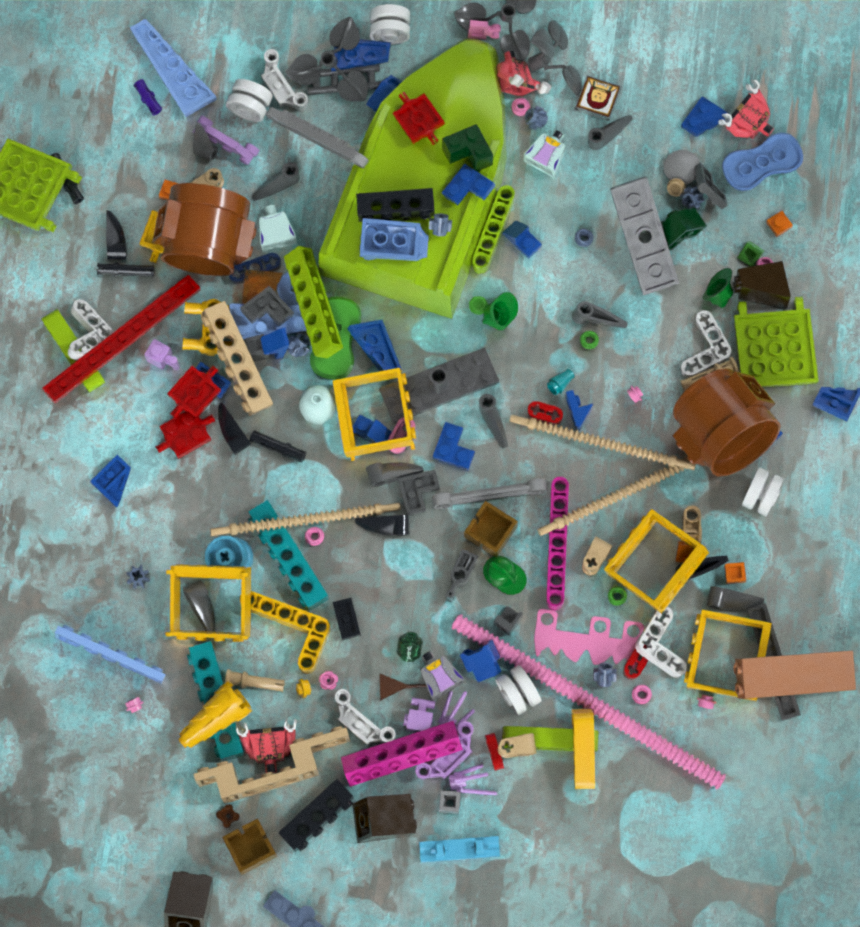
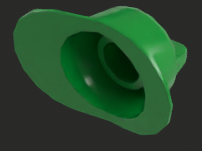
[703,268,734,308]
[482,292,518,331]
[483,556,527,595]

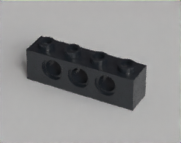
[356,188,435,222]
[278,779,354,852]

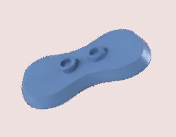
[722,133,803,191]

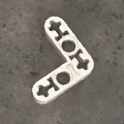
[68,299,113,360]
[680,310,731,378]
[635,606,687,678]

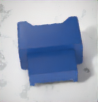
[460,639,502,682]

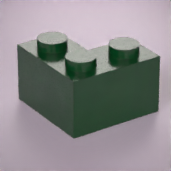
[442,124,493,172]
[661,208,707,251]

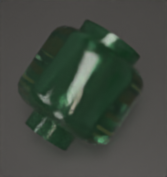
[396,632,423,662]

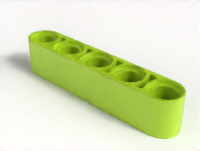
[472,185,515,274]
[41,309,105,393]
[502,726,599,752]

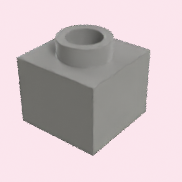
[439,790,461,814]

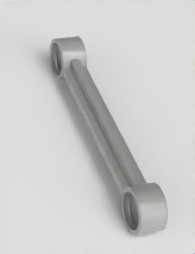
[432,478,548,509]

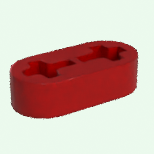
[528,401,563,425]
[623,645,648,680]
[485,733,504,771]

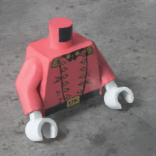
[497,51,552,97]
[718,80,774,139]
[236,718,297,773]

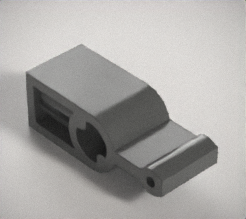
[446,549,478,602]

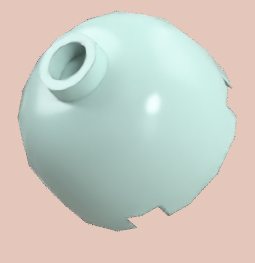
[299,385,337,424]

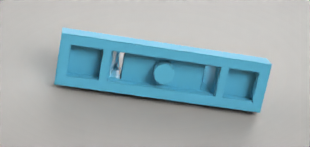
[419,836,500,863]

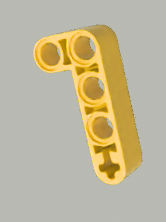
[571,709,595,789]

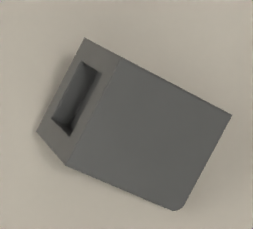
[245,334,270,362]
[494,606,523,636]

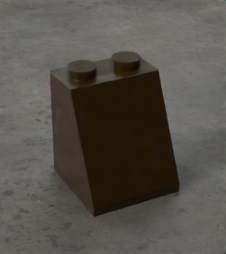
[732,261,791,309]
[352,794,417,843]
[164,871,213,927]

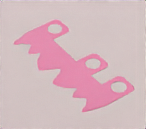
[534,609,644,670]

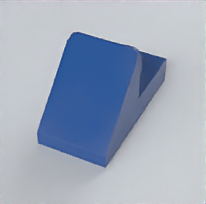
[502,220,542,259]
[260,327,289,359]
[565,390,593,432]
[353,415,392,443]

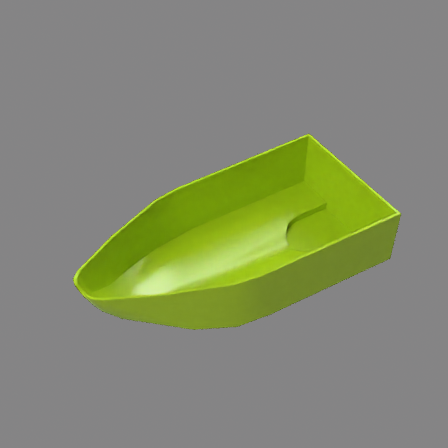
[318,39,507,319]

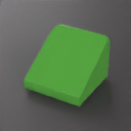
[737,241,765,267]

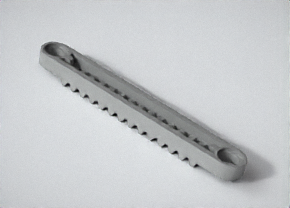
[265,107,369,169]

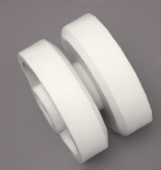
[370,4,410,45]
[226,79,273,122]
[742,467,784,517]
[495,665,541,716]

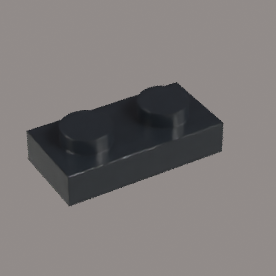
[333,598,361,641]

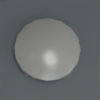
[663,150,700,186]

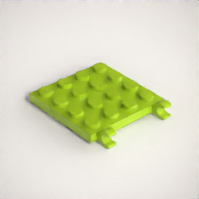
[0,138,82,233]
[733,296,819,388]

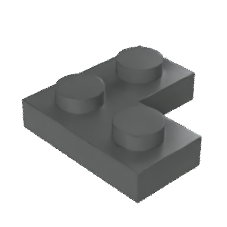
[695,163,728,210]
[240,286,294,326]
[398,470,440,516]

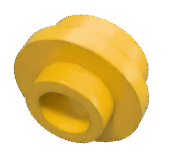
[296,679,311,698]

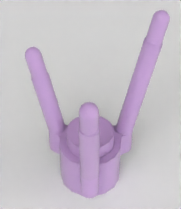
[438,691,475,731]
[449,764,497,795]

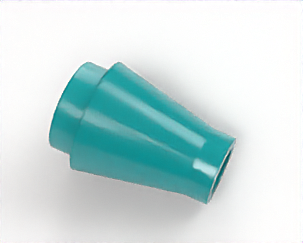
[547,369,575,395]

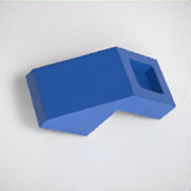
[366,75,402,112]

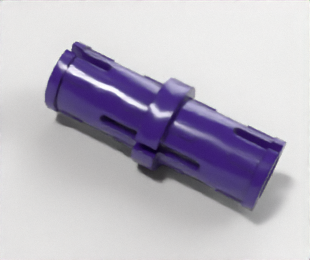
[133,79,162,116]

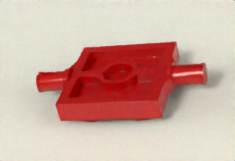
[393,92,445,145]
[167,365,221,419]
[155,412,215,459]

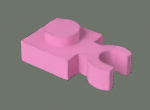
[468,20,501,40]

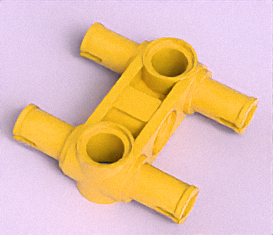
[182,299,232,357]

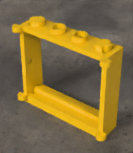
[332,368,416,461]
[165,564,251,642]

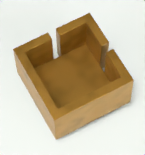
[464,501,518,558]
[222,818,277,875]

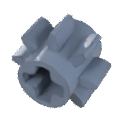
[525,106,548,130]
[680,186,705,209]
[429,213,452,236]
[287,334,310,357]
[126,565,150,590]
[593,663,617,687]

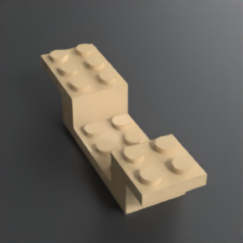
[194,726,350,804]

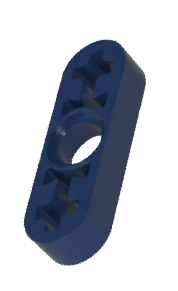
[229,253,281,284]

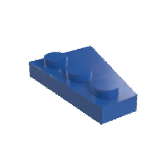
[331,39,391,72]
[347,319,402,371]

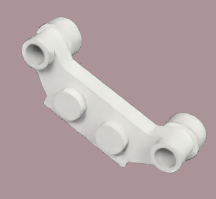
[261,49,308,111]
[335,689,396,745]

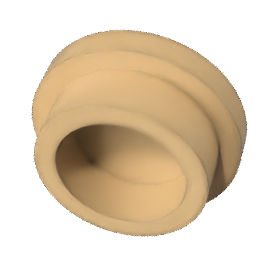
[667,178,686,197]

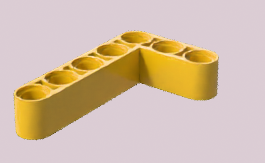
[240,591,331,674]

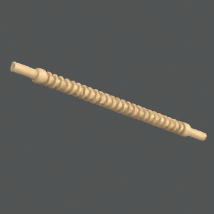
[510,415,696,470]
[537,457,689,536]
[210,503,401,536]

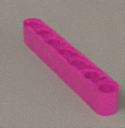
[546,476,569,611]

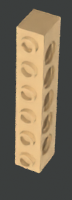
[201,301,273,416]

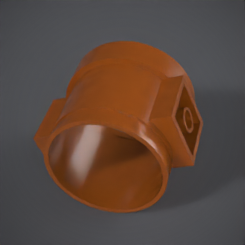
[152,183,256,276]
[672,368,781,476]

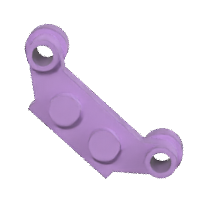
[193,115,260,165]
[415,721,474,780]

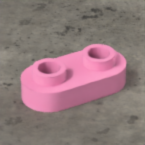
[388,417,415,454]

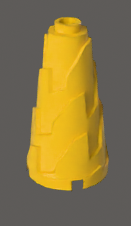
[178,680,253,748]

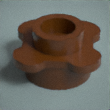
[216,804,240,828]

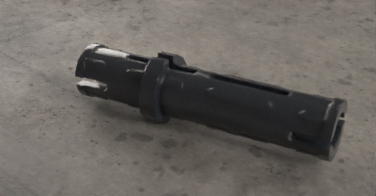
[50,153,84,204]
[97,262,155,277]
[250,430,307,463]

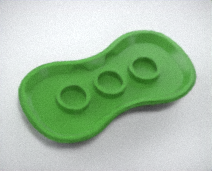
[310,296,362,380]

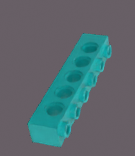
[248,500,329,612]
[187,641,245,762]

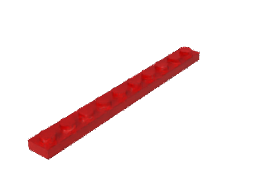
[42,275,201,404]

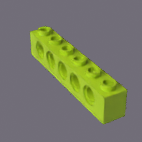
[283,246,343,358]

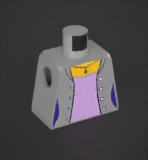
[420,651,464,701]

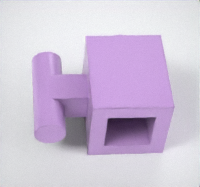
[144,339,180,370]
[403,697,436,733]

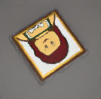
[575,75,622,121]

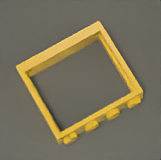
[604,509,709,614]
[684,610,772,702]

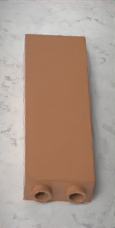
[733,651,856,699]

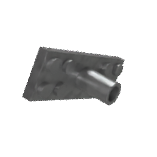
[610,176,679,295]
[379,347,499,424]

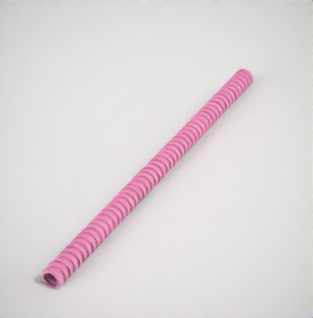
[452,614,726,790]

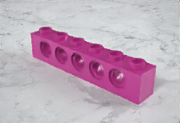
[341,721,463,787]

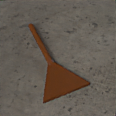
[380,673,426,701]

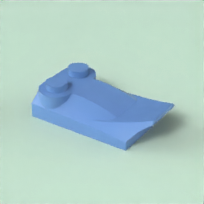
[360,218,429,261]

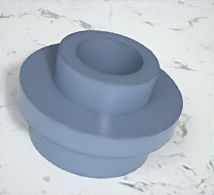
[575,228,594,247]

